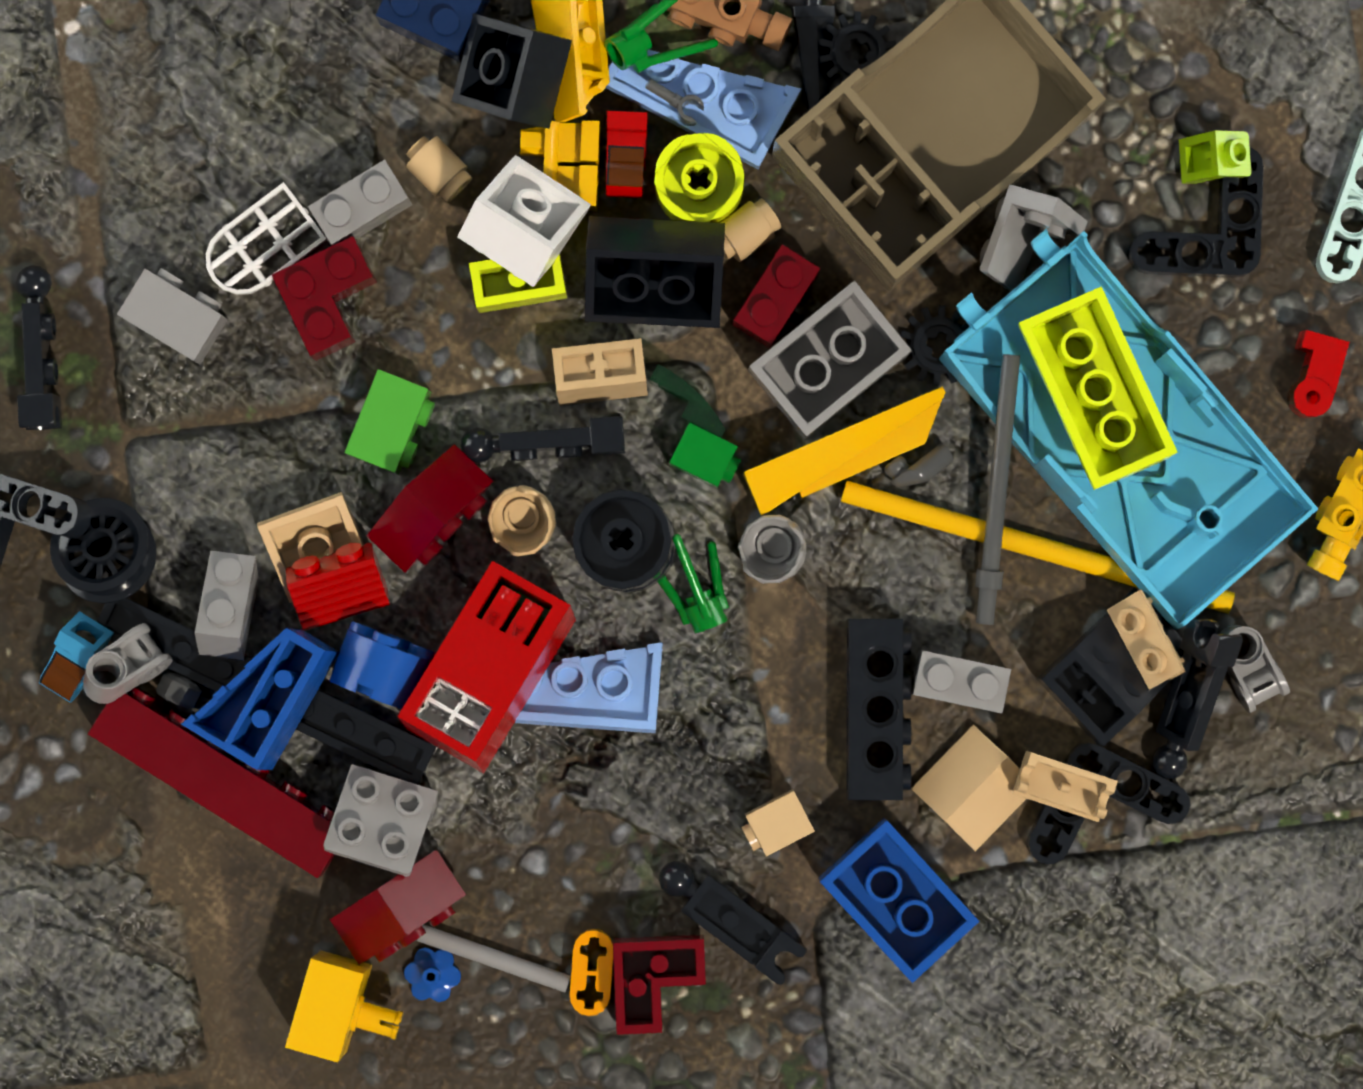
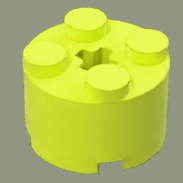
[654,133,745,223]

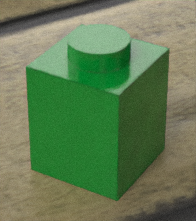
[669,422,741,489]

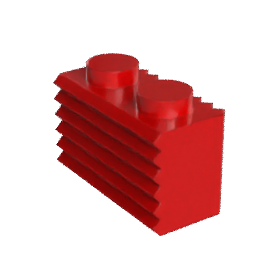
[286,542,390,631]

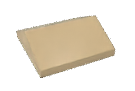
[257,492,364,603]
[911,724,1027,851]

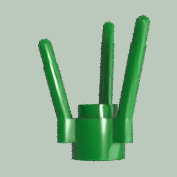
[604,0,718,74]
[658,534,729,634]

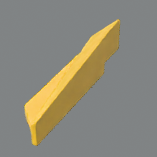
[531,0,610,122]
[743,386,946,515]

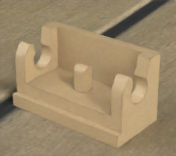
[552,338,648,406]
[1012,751,1118,822]

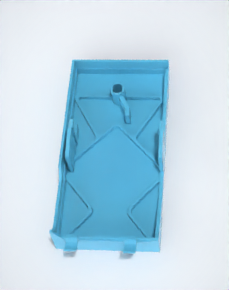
[939,229,1318,630]

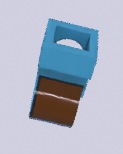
[39,611,114,703]

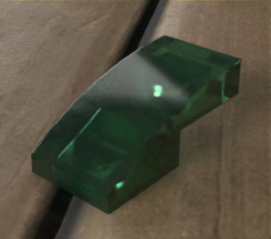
[650,364,726,438]

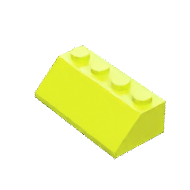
[1018,286,1178,490]

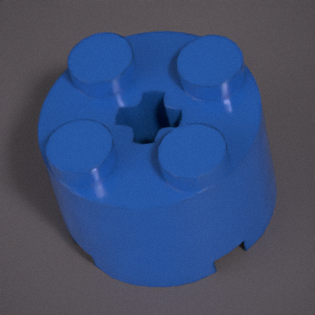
[329,621,435,709]

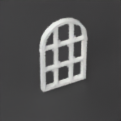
[206,182,327,295]

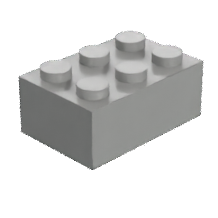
[748,280,912,440]

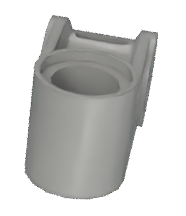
[83,623,173,704]
[1219,625,1290,714]

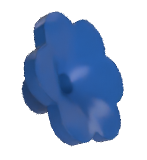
[404,947,461,1002]

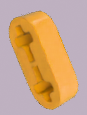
[570,929,613,1016]

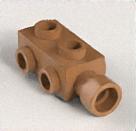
[666,0,793,52]

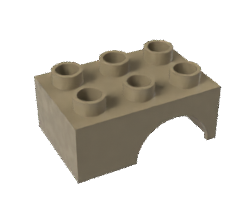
[772,0,1106,292]

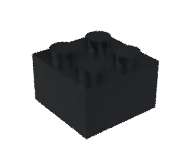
[452,14,572,129]

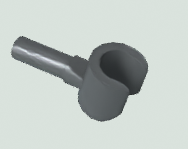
[645,79,704,126]

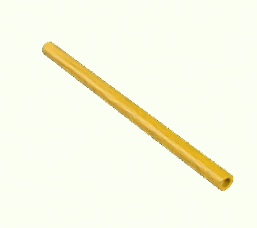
[841,480,1235,614]

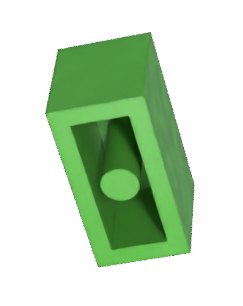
[344,369,435,475]

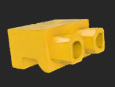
[520,121,601,212]

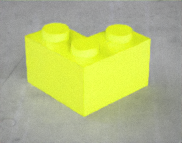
[469,254,567,313]

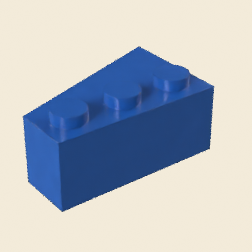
[181,628,339,770]

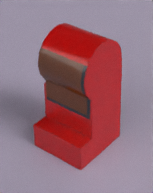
[606,111,648,198]
[1287,330,1350,418]

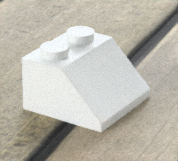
[457,155,591,287]

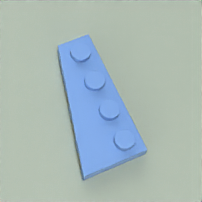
[606,50,801,169]
[515,642,663,734]

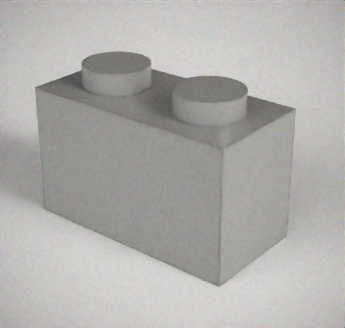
[308,159,413,246]
[117,268,228,365]
[194,550,259,660]
[911,650,1012,713]

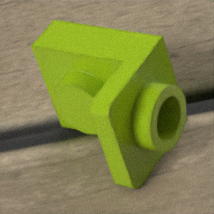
[1178,130,1251,184]

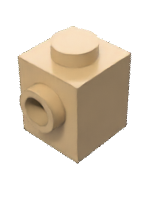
[741,789,815,856]

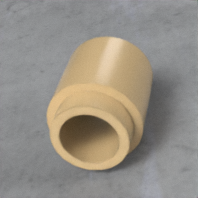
[406,136,472,203]
[719,198,781,262]

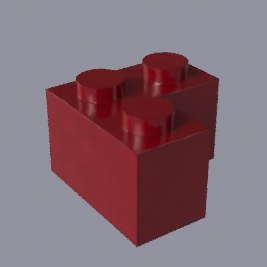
[272,236,378,361]
[366,444,493,573]
[329,849,466,965]
[613,934,706,1035]

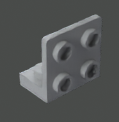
[980,184,1088,291]
[323,764,438,876]

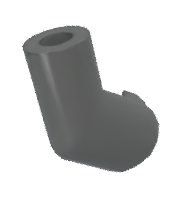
[884,444,953,488]

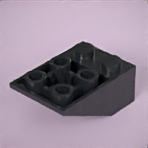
[1036,587,1183,746]

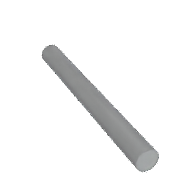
[415,924,571,993]

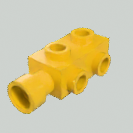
[1307,448,1363,582]

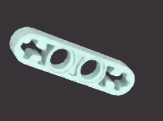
[1316,128,1363,284]

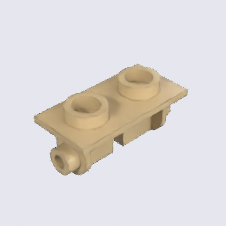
[1107,589,1186,690]

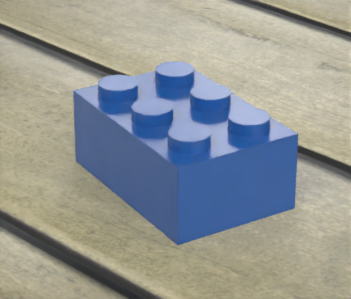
[818,817,980,983]

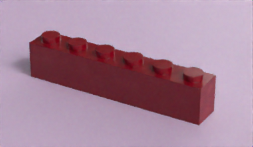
[88,687,336,879]

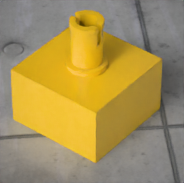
[285,950,403,1063]

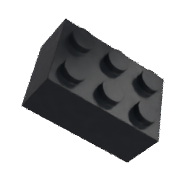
[585,216,725,328]

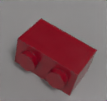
[733,244,820,349]

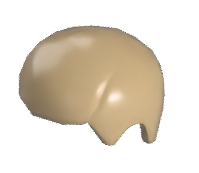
[487,485,556,557]

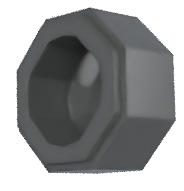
[156,673,203,710]

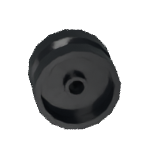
[572,489,676,593]

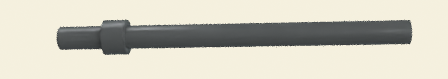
[975,354,1020,625]

